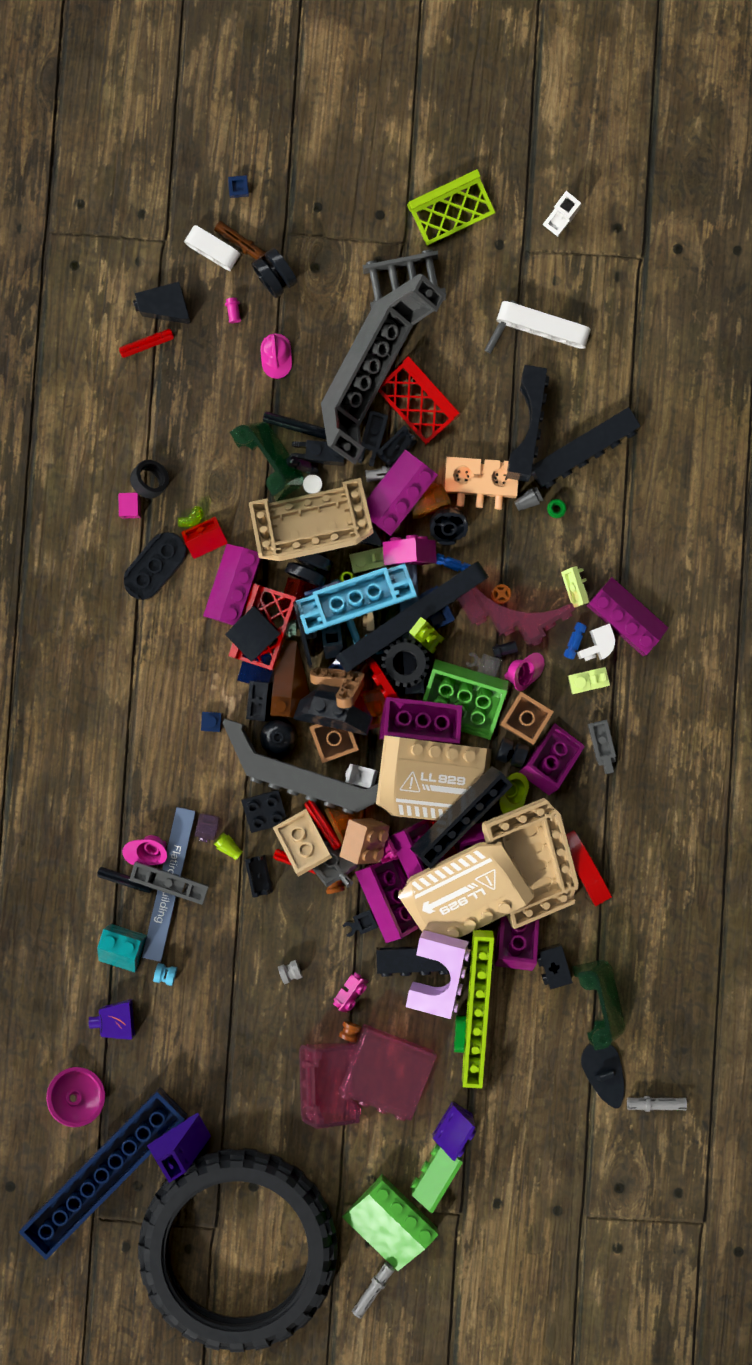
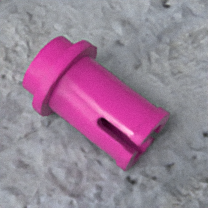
[225,298,241,323]

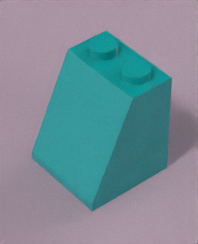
[97,924,147,972]

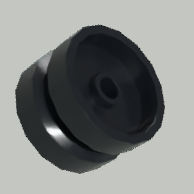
[251,247,298,298]
[285,553,333,587]

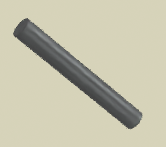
[484,300,518,354]

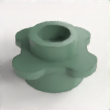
[286,620,297,638]

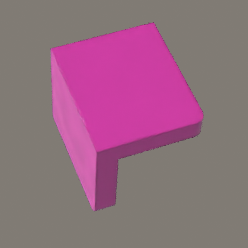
[118,493,141,519]

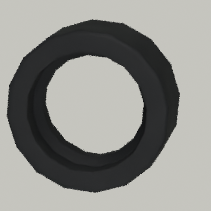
[130,460,169,499]

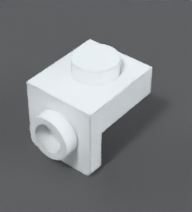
[345,764,378,788]

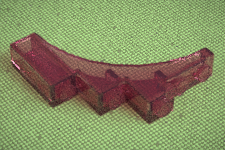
[457,587,576,646]

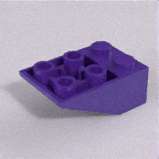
[432,1101,476,1161]
[147,1113,211,1183]

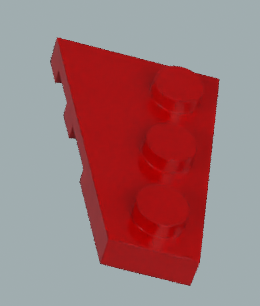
[366,657,399,699]

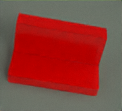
[181,516,228,559]

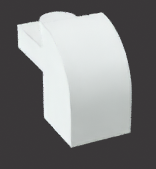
[543,191,582,237]
[577,624,615,661]

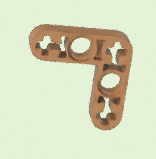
[310,668,365,708]

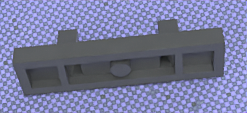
[129,861,209,905]

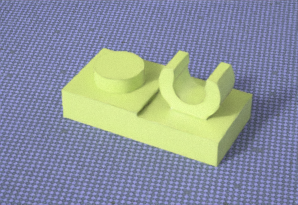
[349,547,386,574]
[561,566,589,608]
[568,667,610,694]

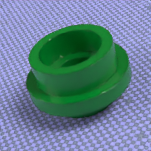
[547,499,566,518]

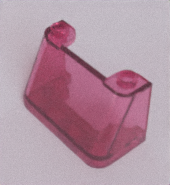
[299,1043,361,1129]

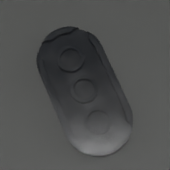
[124,532,187,600]

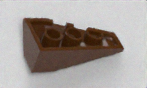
[270,640,310,717]

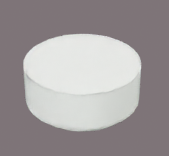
[303,475,322,494]

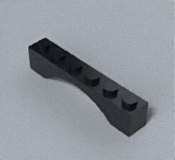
[506,365,549,482]

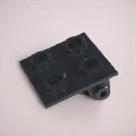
[241,790,287,833]

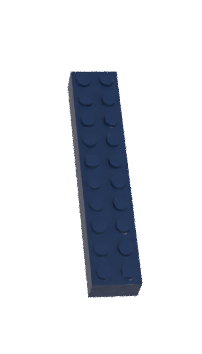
[19,1087,187,1260]

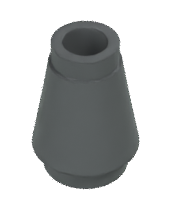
[514,487,544,511]

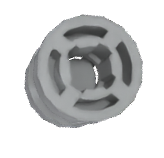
[278,960,303,985]

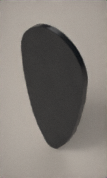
[293,601,317,669]
[581,1041,624,1109]

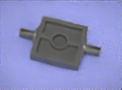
[313,841,359,888]

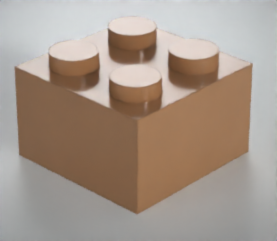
[499,692,554,745]
[309,724,359,763]
[339,818,390,865]

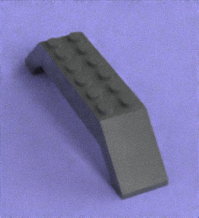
[321,274,446,464]
[223,719,378,814]

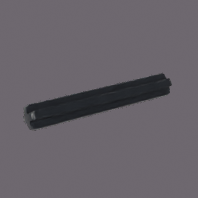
[263,411,327,440]

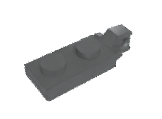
[587,720,616,774]

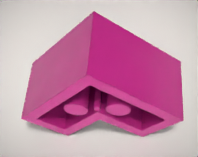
[383,535,437,566]

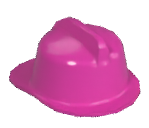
[261,333,292,379]
[504,653,545,691]
[122,835,167,865]

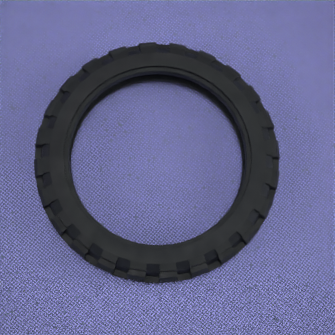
[138,1148,337,1352]

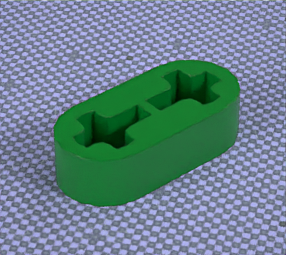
[454,1015,466,1053]

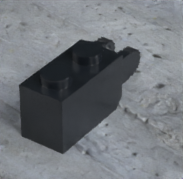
[291,440,345,466]

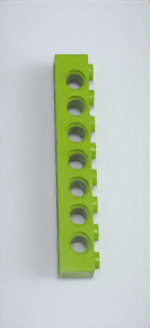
[462,930,494,1088]

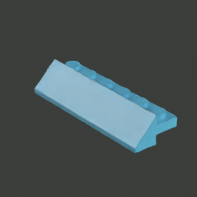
[296,563,417,634]

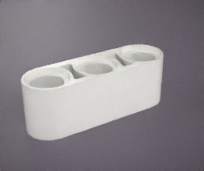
[184,225,241,271]

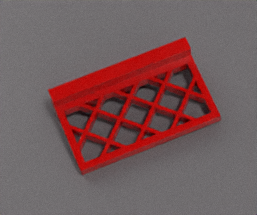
[378,356,461,445]
[228,583,298,671]

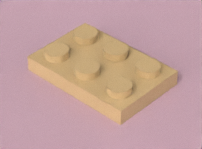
[273,809,332,877]

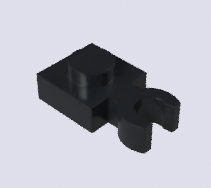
[342,909,379,937]

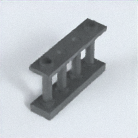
[363,249,447,309]

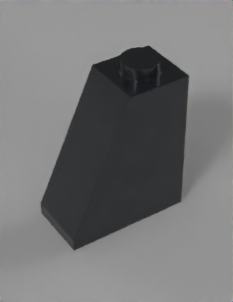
[133,282,191,324]

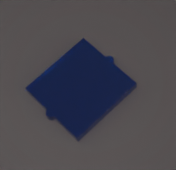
[237,654,273,684]

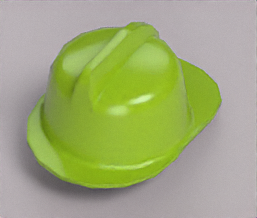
[499,773,529,814]

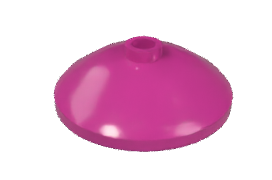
[46,1067,105,1127]

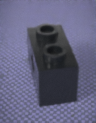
[537,943,573,990]

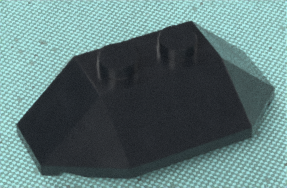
[293,684,373,735]

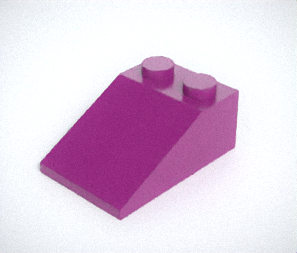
[519,723,585,795]
[494,916,539,971]

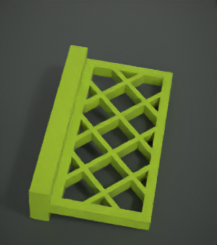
[407,169,495,246]

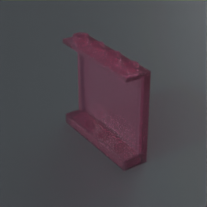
[338,1024,437,1121]

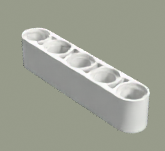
[497,301,591,349]

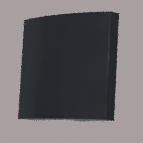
[225,606,282,662]

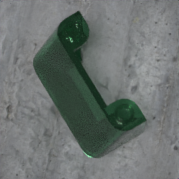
[230,422,304,502]
[572,960,625,1051]

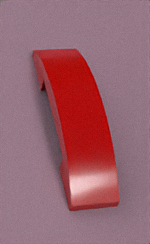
[566,830,612,907]

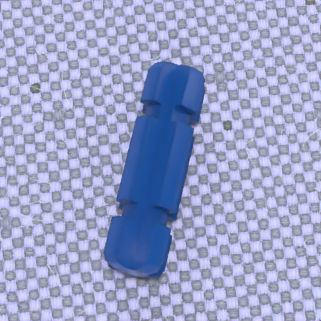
[436,553,471,572]
[564,622,587,659]

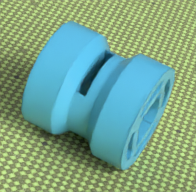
[153,963,177,986]

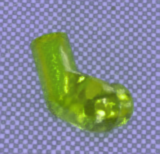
[178,506,203,527]

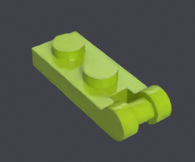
[409,617,444,654]

